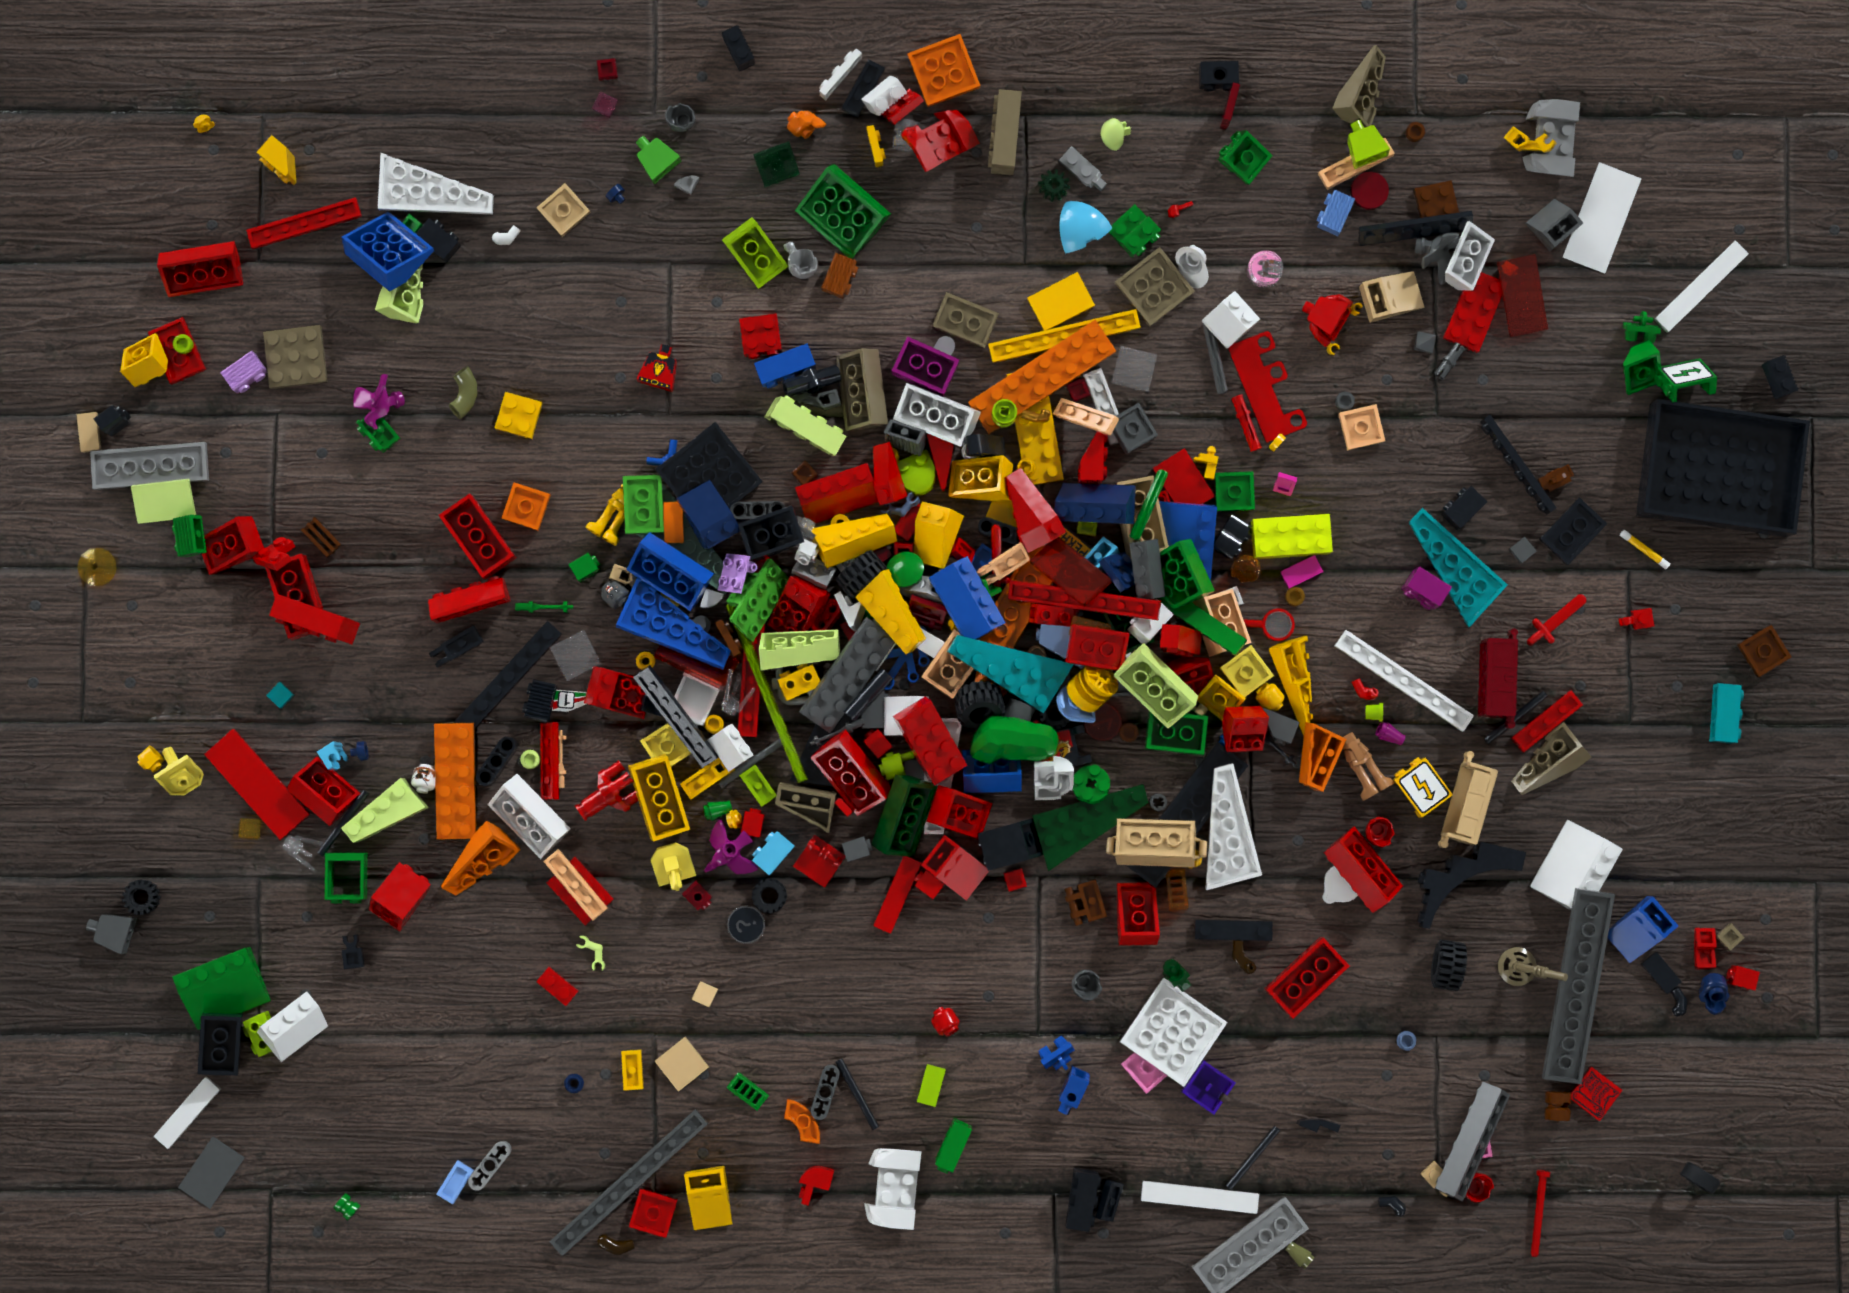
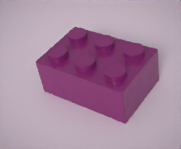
[892,336,960,397]

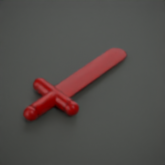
[989,524,1011,599]
[1527,594,1587,646]

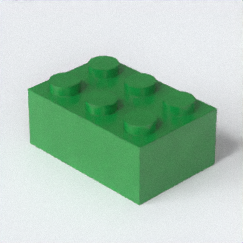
[1145,711,1208,755]

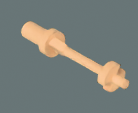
[559,730,566,788]

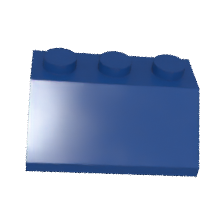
[962,750,1022,793]

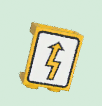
[1393,757,1453,818]

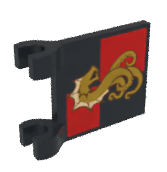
[1039,725,1092,766]

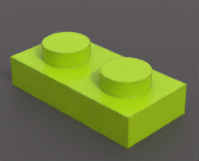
[739,765,777,807]

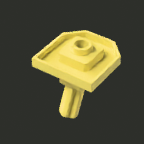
[154,747,204,796]
[651,842,696,891]

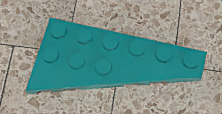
[1408,508,1508,628]
[947,635,1074,713]

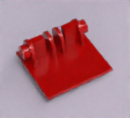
[793,834,846,888]

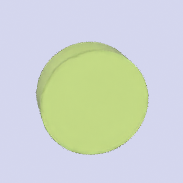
[520,750,540,769]

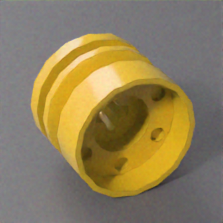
[1067,666,1119,713]

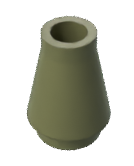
[1285,1241,1315,1269]

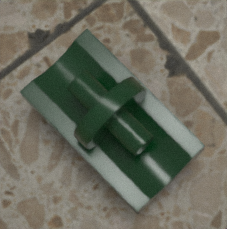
[1162,959,1191,992]

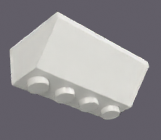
[893,383,981,447]
[487,774,571,859]

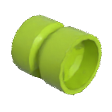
[992,399,1017,428]

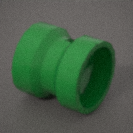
[333,1193,361,1221]

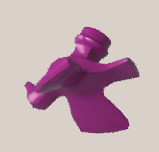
[353,374,405,430]
[704,820,759,874]

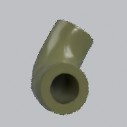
[449,366,478,419]

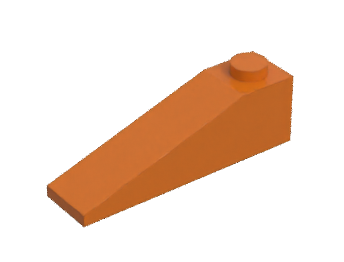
[441,821,520,896]

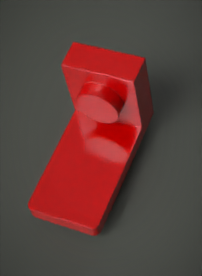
[1029,603,1074,627]

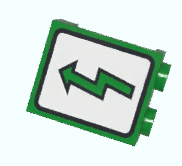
[1655,358,1717,402]

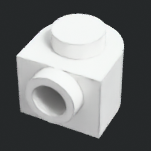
[794,539,819,565]

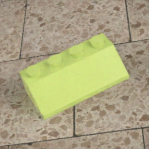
[1114,643,1198,728]

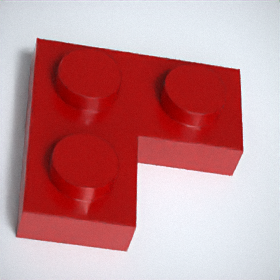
[252,537,295,571]

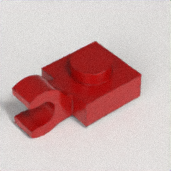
[1618,608,1655,630]

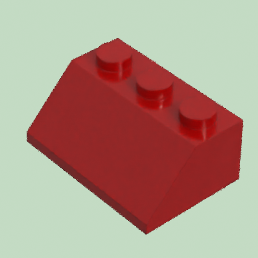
[286,756,360,826]

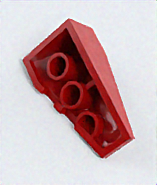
[1005,468,1066,553]

